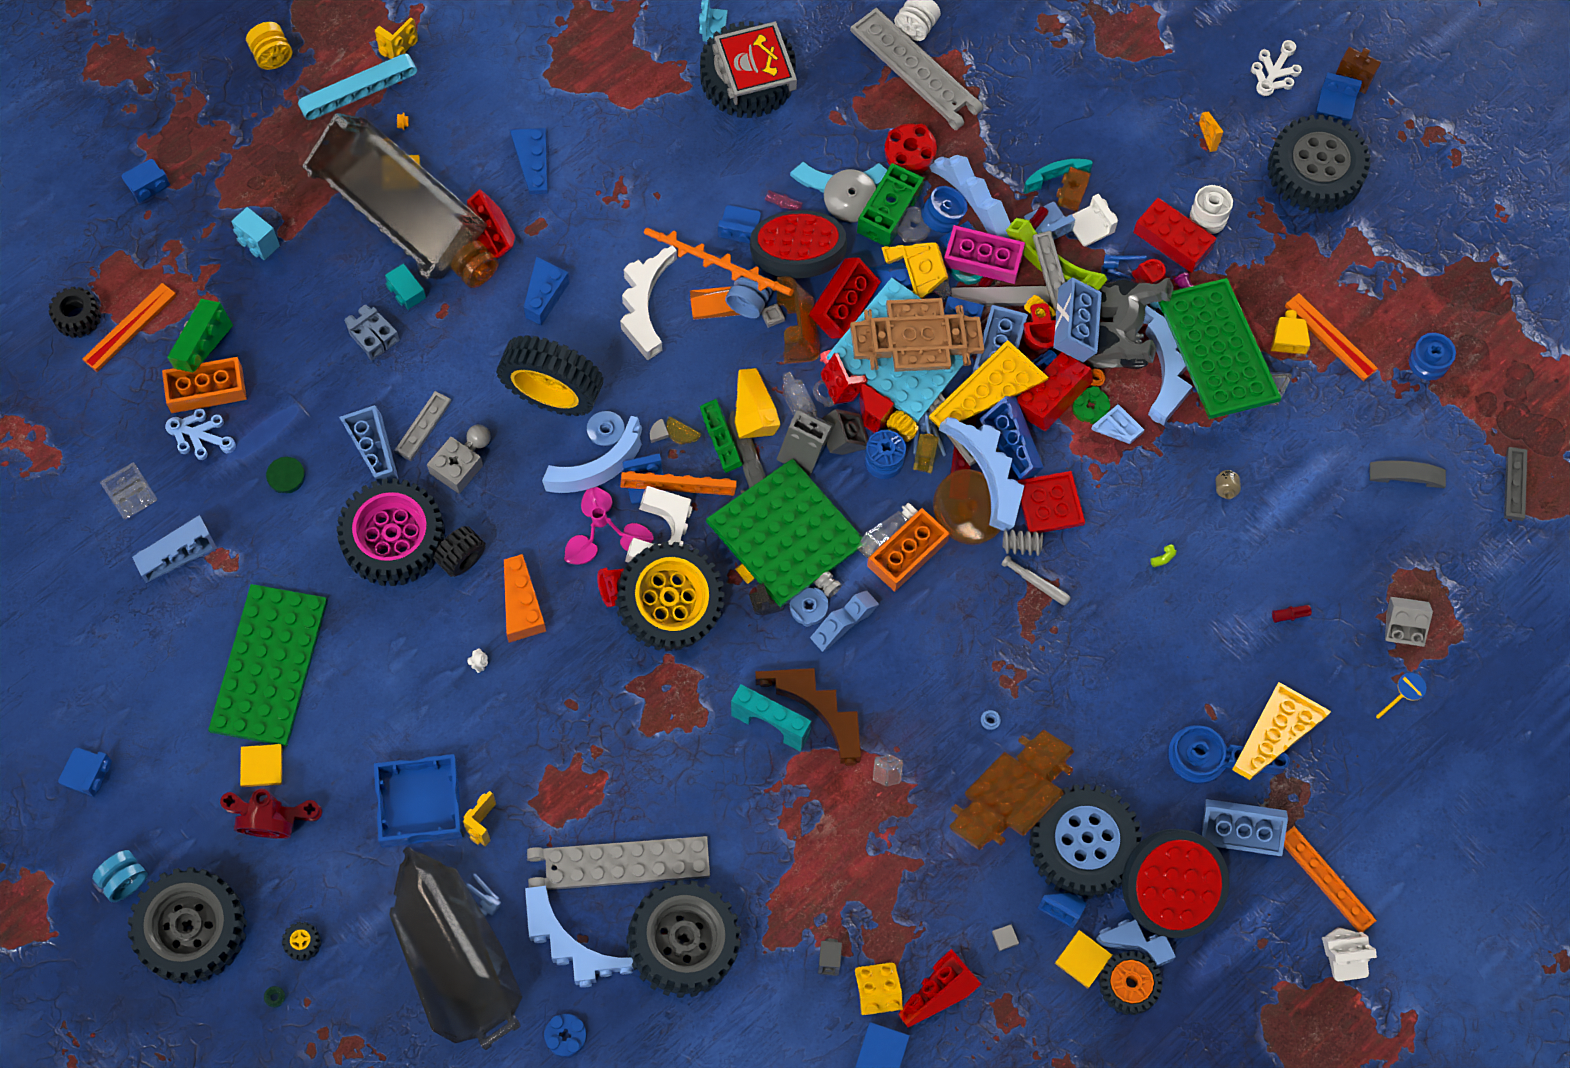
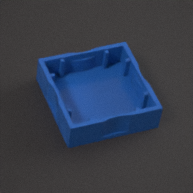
[374,754,463,848]

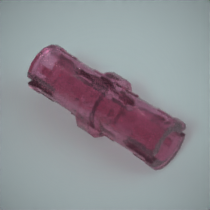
[765,190,803,211]

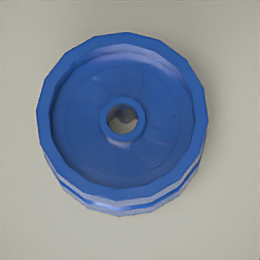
[921,186,967,233]
[1408,333,1456,381]

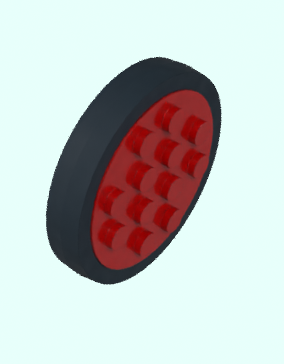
[750,210,847,278]
[1122,829,1229,938]

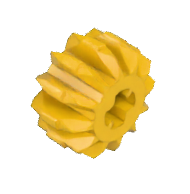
[1024,295,1056,320]
[886,410,919,442]

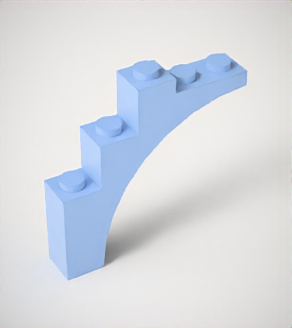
[930,155,1010,239]
[939,418,1024,531]
[525,886,637,987]

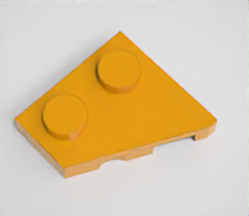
[1199,112,1223,152]

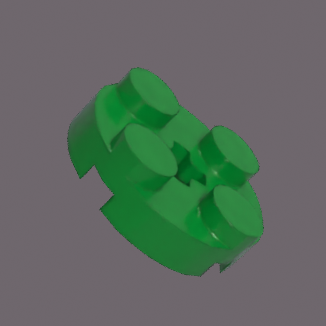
[1072,386,1110,424]

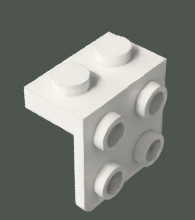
[1072,194,1118,246]

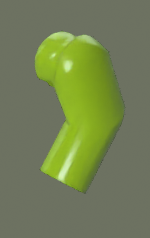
[1150,544,1177,567]

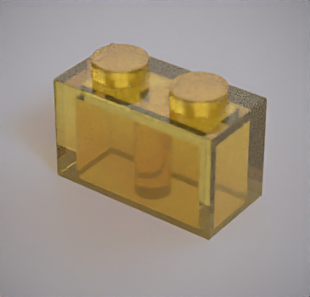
[913,434,939,473]

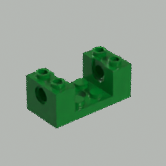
[857,163,924,247]

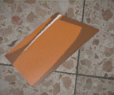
[690,286,741,320]

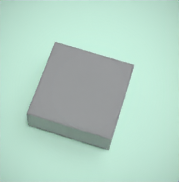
[761,304,785,328]
[992,924,1019,952]

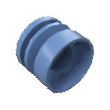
[725,274,773,318]

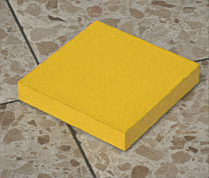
[240,744,282,787]
[1055,930,1112,988]

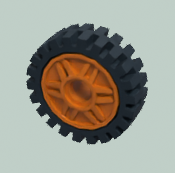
[1099,951,1162,1015]

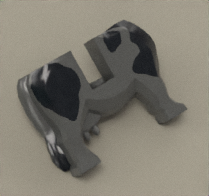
[1084,277,1174,369]

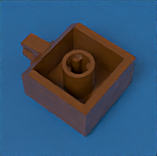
[1336,46,1382,94]

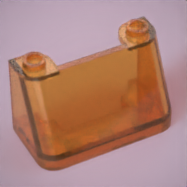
[776,276,820,364]

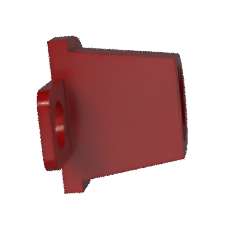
[1131,259,1167,284]
[1023,303,1056,351]
[597,567,624,607]

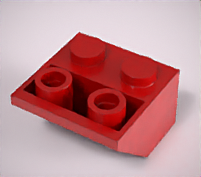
[859,383,894,433]

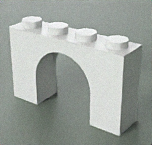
[625,486,692,562]

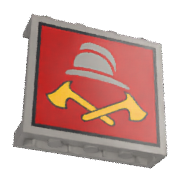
[712,21,797,105]

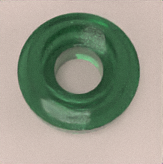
[264,986,285,1008]

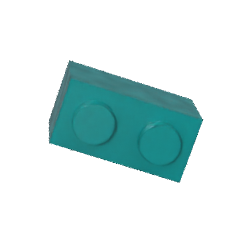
[385,263,426,310]

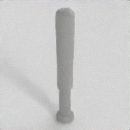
[1002,555,1070,605]

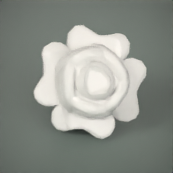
[468,648,488,673]

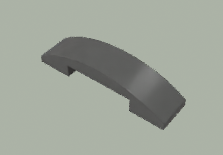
[1369,461,1446,488]

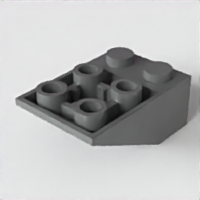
[777,409,835,476]

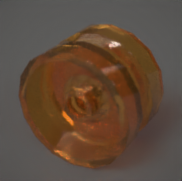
[451,241,499,288]

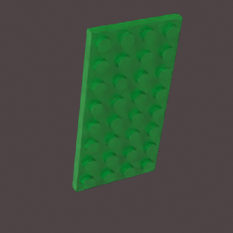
[1158,278,1282,419]
[208,584,328,747]

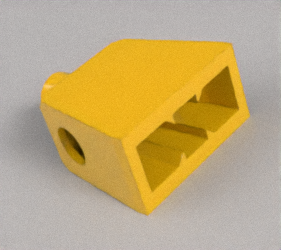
[1271,310,1310,354]

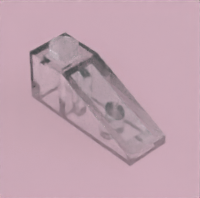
[857,511,908,558]

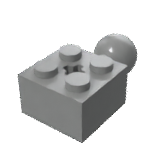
[427,424,491,494]

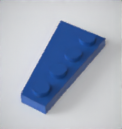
[510,128,548,194]

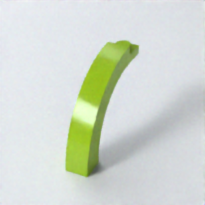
[1006,218,1107,290]

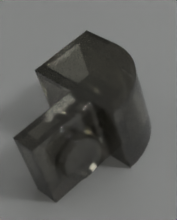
[749,583,784,615]

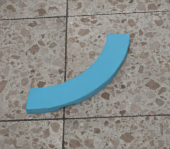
[790,162,887,194]

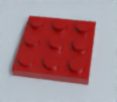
[1017,471,1085,535]

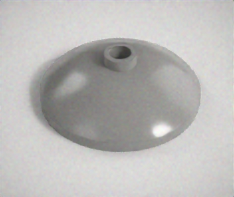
[824,169,876,222]

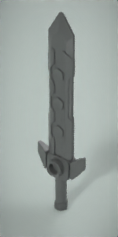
[727,411,765,494]

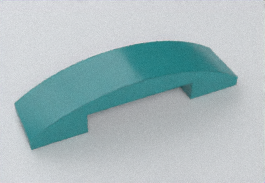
[1024,159,1093,194]

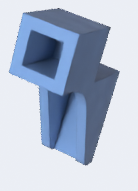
[810,590,879,652]
[1096,919,1176,968]

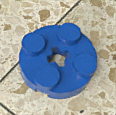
[544,1014,587,1057]

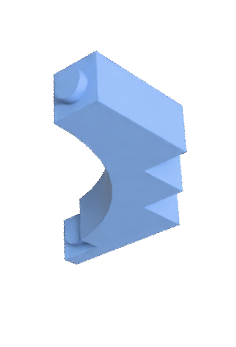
[1144,305,1193,425]

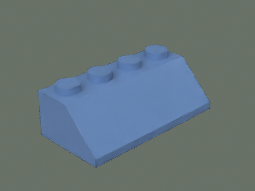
[1201,799,1288,856]

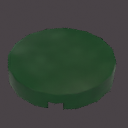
[266,456,305,494]

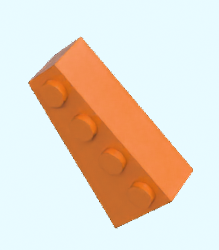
[504,554,546,643]

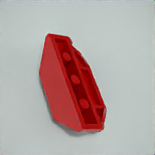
[466,189,515,258]

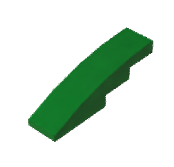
[699,399,743,473]

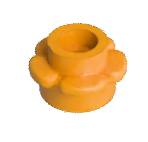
[397,112,408,130]

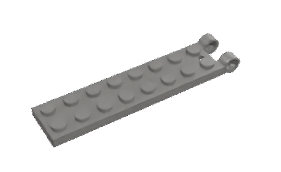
[850,8,983,130]
[527,836,710,890]

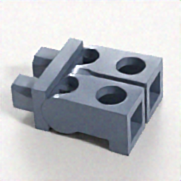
[344,305,400,361]

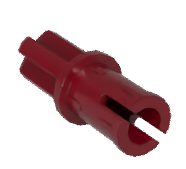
[1272,605,1312,623]

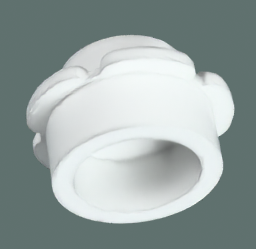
[901,503,918,519]

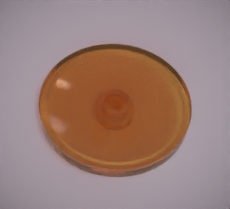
[933,469,1000,545]

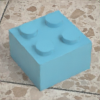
[231,207,280,260]

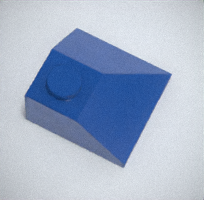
[869,261,912,298]
[1038,893,1087,928]

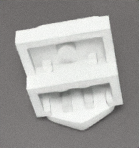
[1322,928,1377,981]

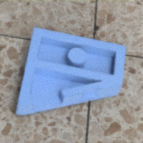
[1091,405,1144,444]

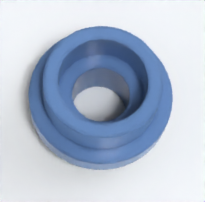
[981,710,1001,730]

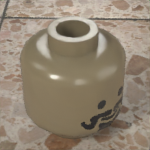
[1215,470,1241,499]

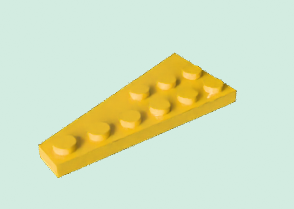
[929,340,1049,427]
[1232,682,1331,780]

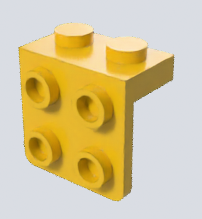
[375,18,418,59]
[463,791,496,846]
[855,963,903,1015]

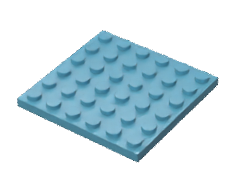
[826,278,972,423]

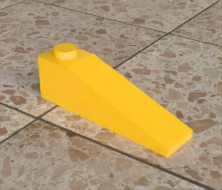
[735,368,780,439]

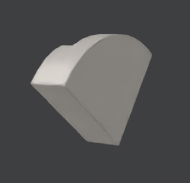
[650,419,669,443]

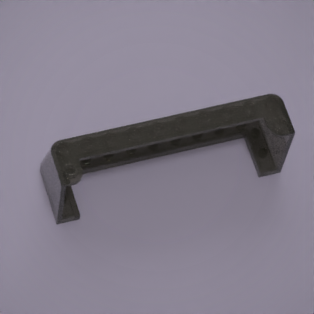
[302,113,487,280]

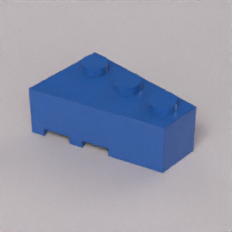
[524,257,570,325]

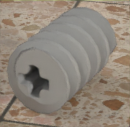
[1002,529,1043,556]

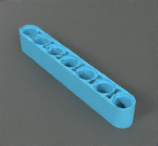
[298,54,417,120]

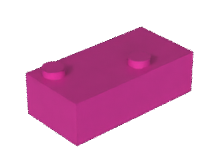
[944,225,1025,284]

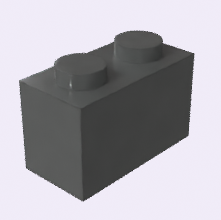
[818,938,842,976]

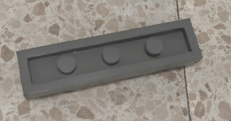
[1504,447,1527,521]

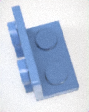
[1024,202,1075,240]

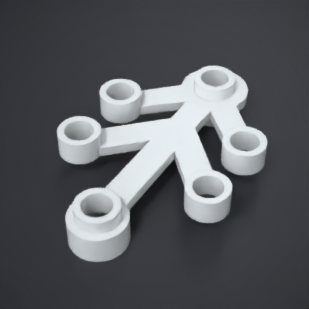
[1251,40,1302,96]

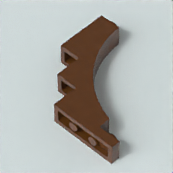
[755,668,861,766]

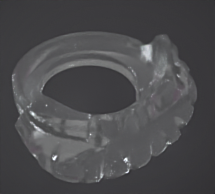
[813,380,835,407]

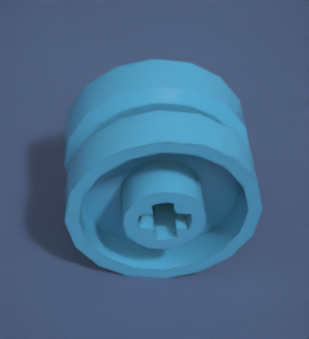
[92,850,148,902]

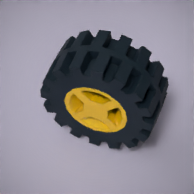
[282,922,321,961]

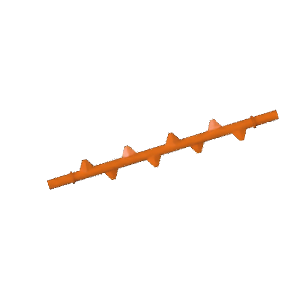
[644,228,794,296]

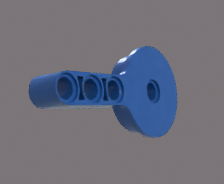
[1168,725,1290,784]

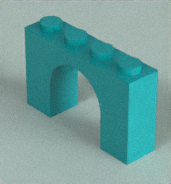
[731,684,811,752]

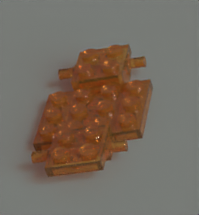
[949,729,1074,850]

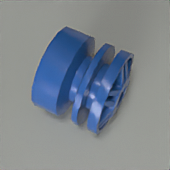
[865,430,906,479]

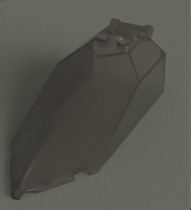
[389,847,522,1050]

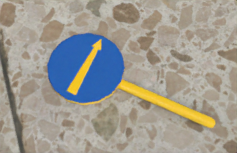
[1376,673,1427,719]

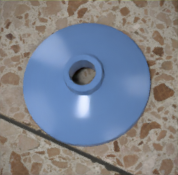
[587,411,625,446]

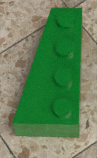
[167,299,233,373]

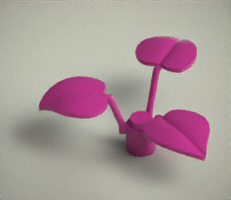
[564,486,654,565]

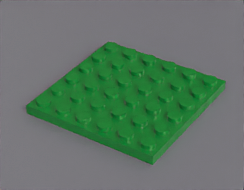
[706,459,867,607]

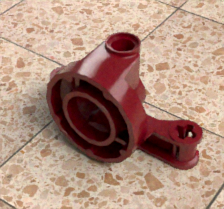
[220,789,322,839]

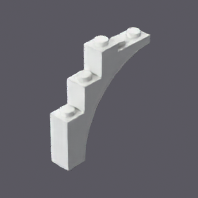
[620,245,677,360]

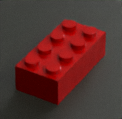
[1133,198,1217,273]
[809,257,881,339]
[1017,352,1093,432]

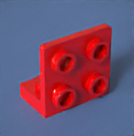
[821,353,868,404]

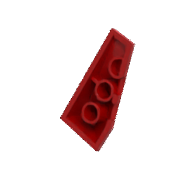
[898,949,981,1027]

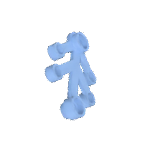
[165,409,236,460]

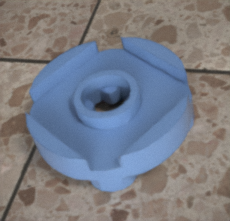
[790,587,828,627]

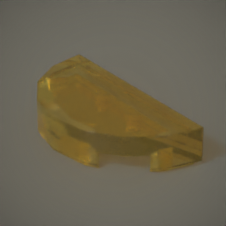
[667,416,701,444]

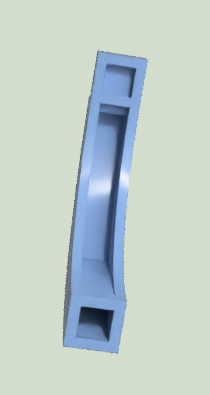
[542,416,642,493]

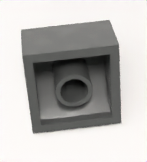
[821,409,868,455]

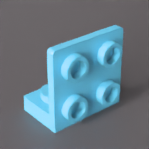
[699,0,727,42]

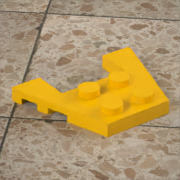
[882,242,948,299]

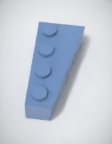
[339,405,399,485]
[132,515,217,583]

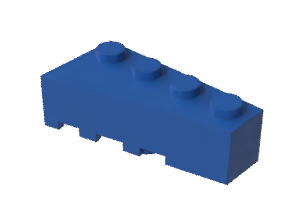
[979,396,1044,479]

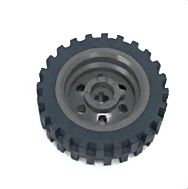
[128,867,247,984]
[626,880,741,998]

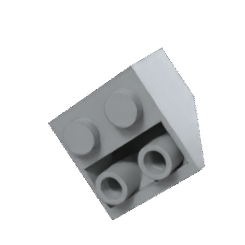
[1385,597,1433,646]

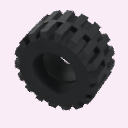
[48,286,101,338]
[434,526,486,577]

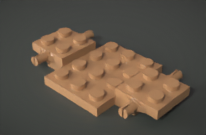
[850,298,984,372]

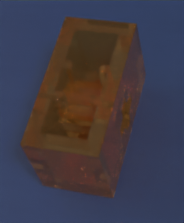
[1056,167,1091,212]

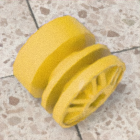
[246,22,292,70]

